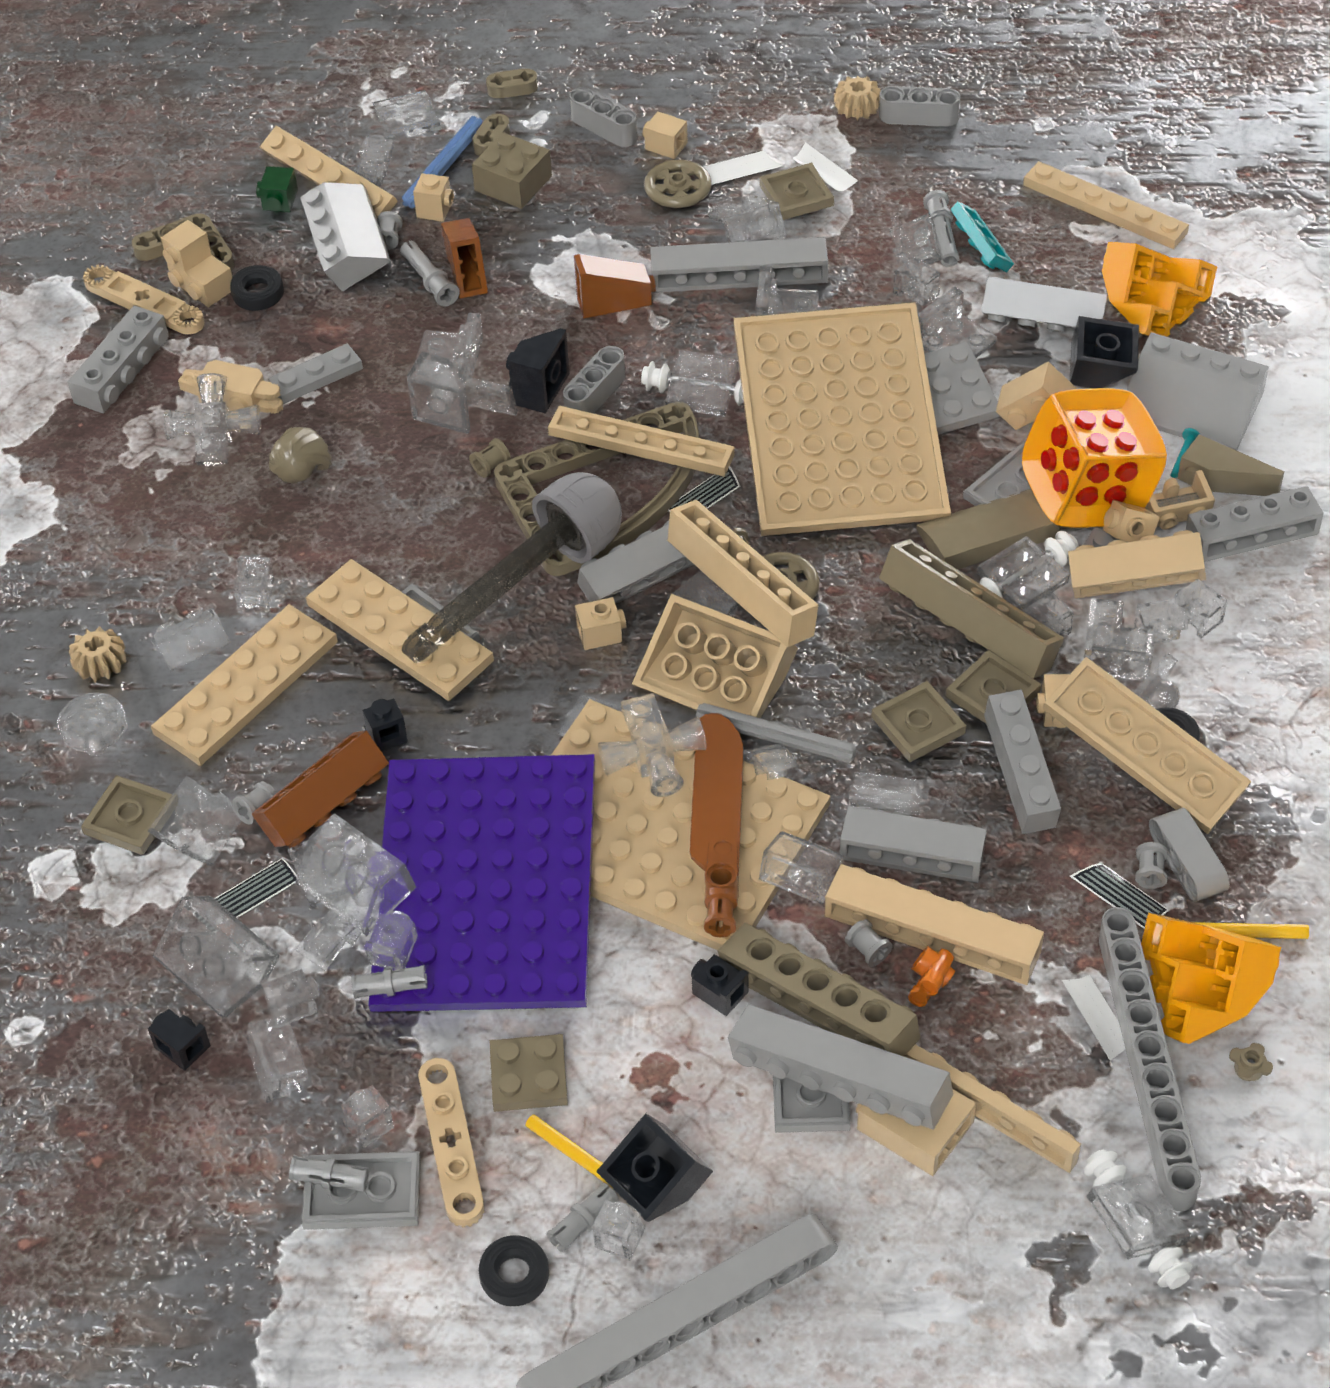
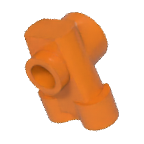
[908,946,956,1007]

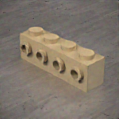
[1068,530,1206,599]

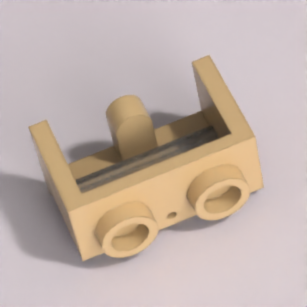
[1146,470,1215,530]

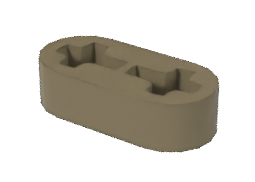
[486,68,538,99]
[473,113,510,156]

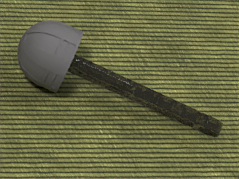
[402,472,622,663]

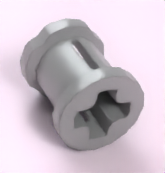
[377,211,403,250]
[232,781,276,825]
[1135,842,1168,889]
[845,919,893,967]

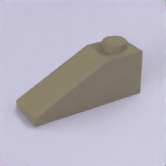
[1178,434,1285,496]

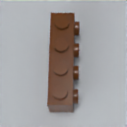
[251,730,389,848]

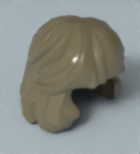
[269,427,332,484]

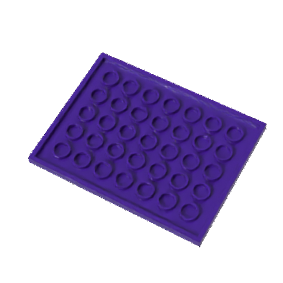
[368,754,595,1012]

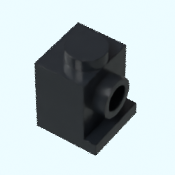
[362,698,408,752]
[691,954,749,1016]
[148,1009,211,1071]

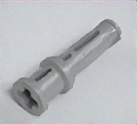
[923,190,959,267]
[400,240,460,307]

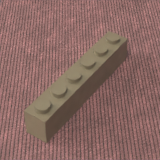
[879,539,1064,679]

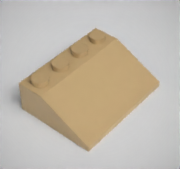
[632,594,798,718]

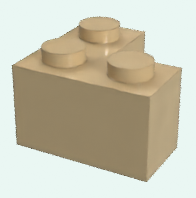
[161,220,232,307]
[996,361,1077,430]

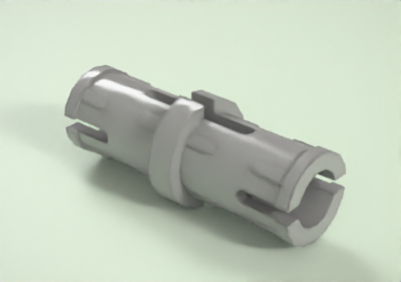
[351,965,427,999]
[289,1155,369,1192]
[546,1183,619,1252]

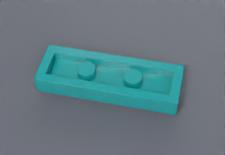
[950,201,1014,272]

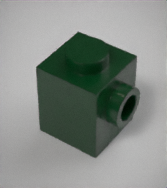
[256,166,298,212]

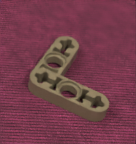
[131,214,234,271]

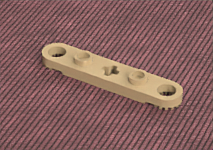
[83,265,205,335]
[418,1058,484,1227]

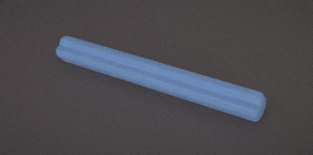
[402,116,483,209]

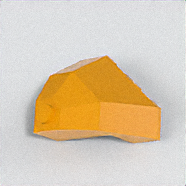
[1102,242,1217,337]
[1141,912,1281,1044]

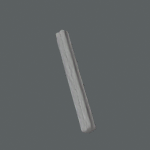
[696,703,856,763]

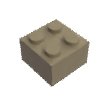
[472,132,552,209]

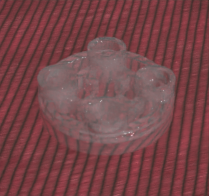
[57,693,128,756]

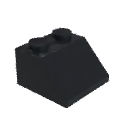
[1069,316,1139,389]
[506,328,570,414]
[596,1113,713,1222]

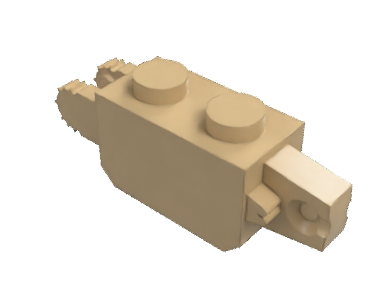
[178,360,283,416]

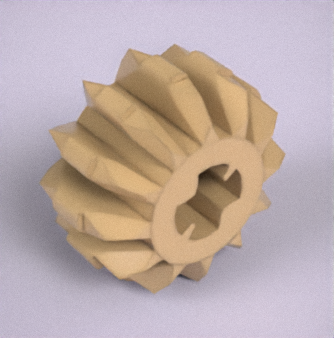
[834,75,880,121]
[69,626,126,683]

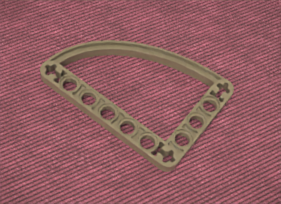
[494,402,699,576]

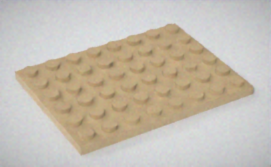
[733,302,951,536]
[551,699,831,950]

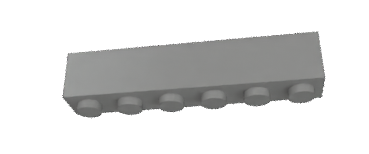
[650,237,828,293]
[727,1004,953,1130]

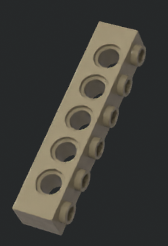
[717,923,921,1057]

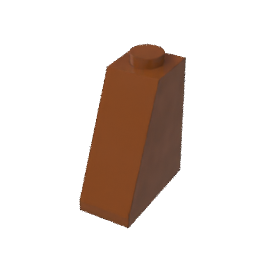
[441,218,488,298]
[574,254,656,319]

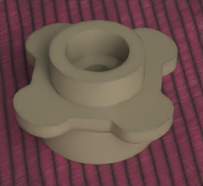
[1229,1043,1273,1081]

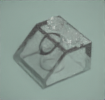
[407,352,471,434]

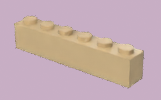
[667,500,818,647]
[825,864,1044,985]

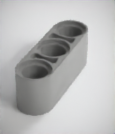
[879,86,961,126]
[569,87,637,147]
[563,346,625,414]
[1149,808,1230,902]

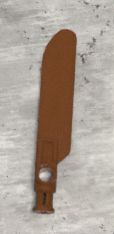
[690,713,744,938]

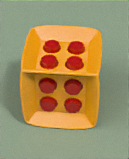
[1022,388,1167,528]

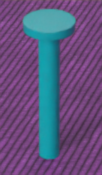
[1170,428,1201,478]

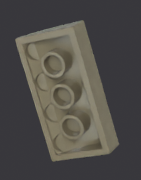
[916,489,1061,570]

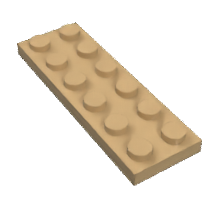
[306,559,494,701]
[151,604,338,766]
[1043,657,1252,834]

